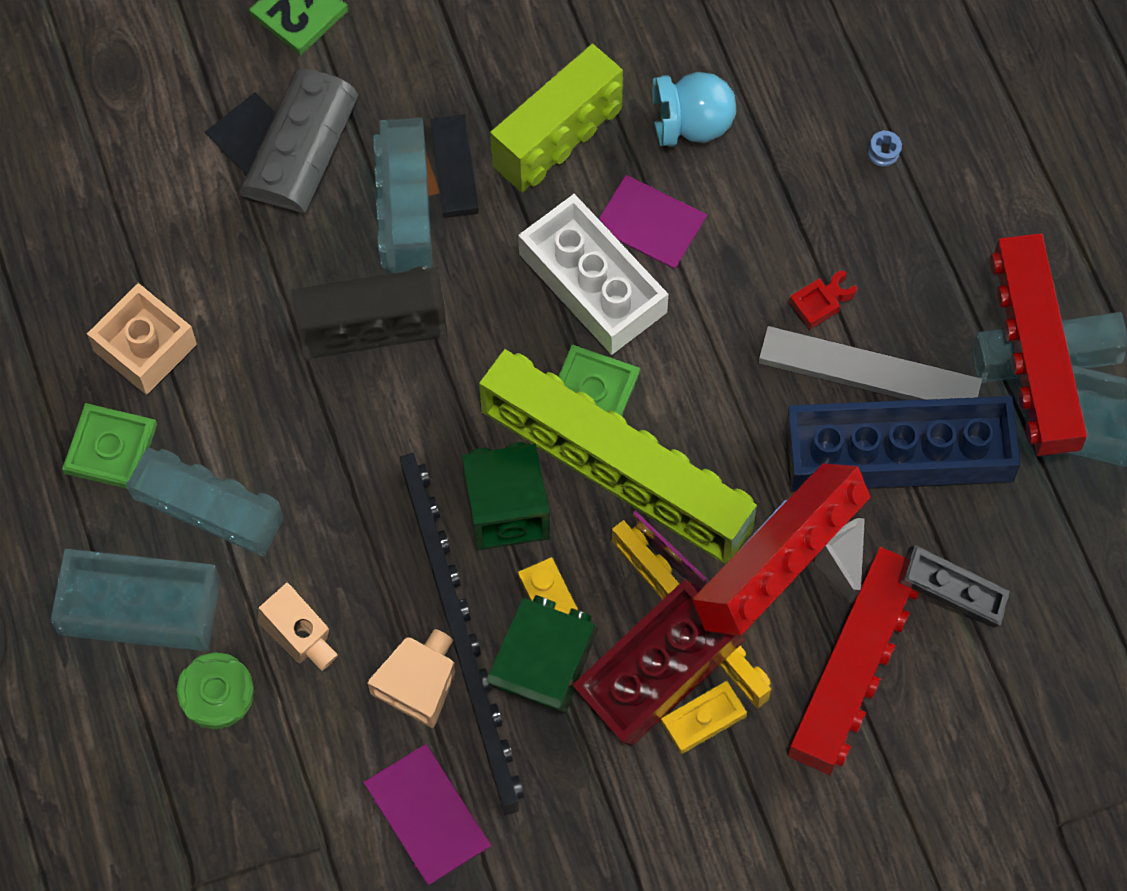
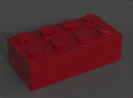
[573,579,746,745]

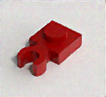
[789,271,858,329]

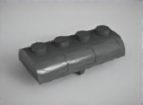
[239,69,358,213]

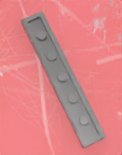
[759,326,982,400]

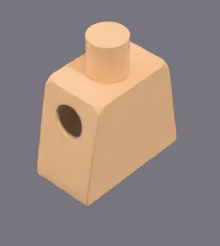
[258,582,338,671]
[368,629,455,728]

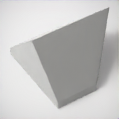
[814,518,865,602]

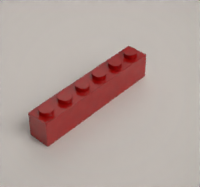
[990,233,1087,456]
[692,463,870,636]
[788,547,919,776]

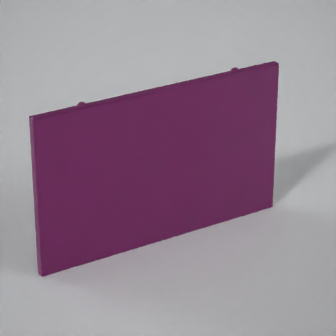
[364,744,491,886]

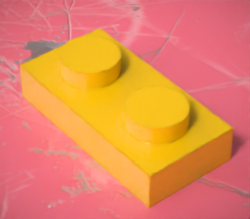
[518,557,578,614]
[661,681,747,754]

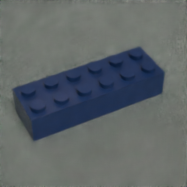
[786,396,1020,491]

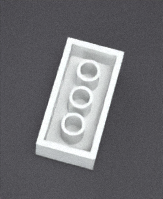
[518,194,668,355]

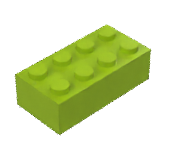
[490,43,623,193]

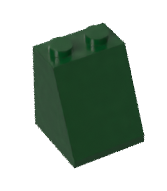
[462,442,550,551]
[486,595,598,714]

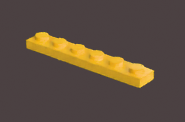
[612,520,771,709]

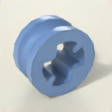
[868,131,902,166]

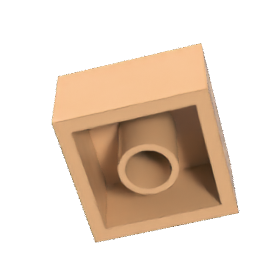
[87,283,197,395]

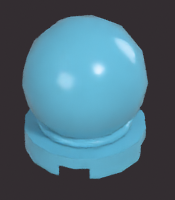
[652,72,736,147]

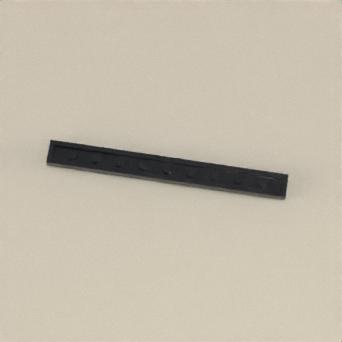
[400,453,524,816]

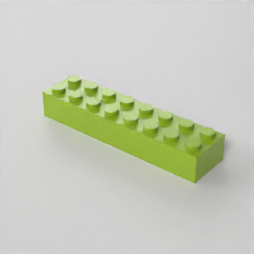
[479,349,757,564]

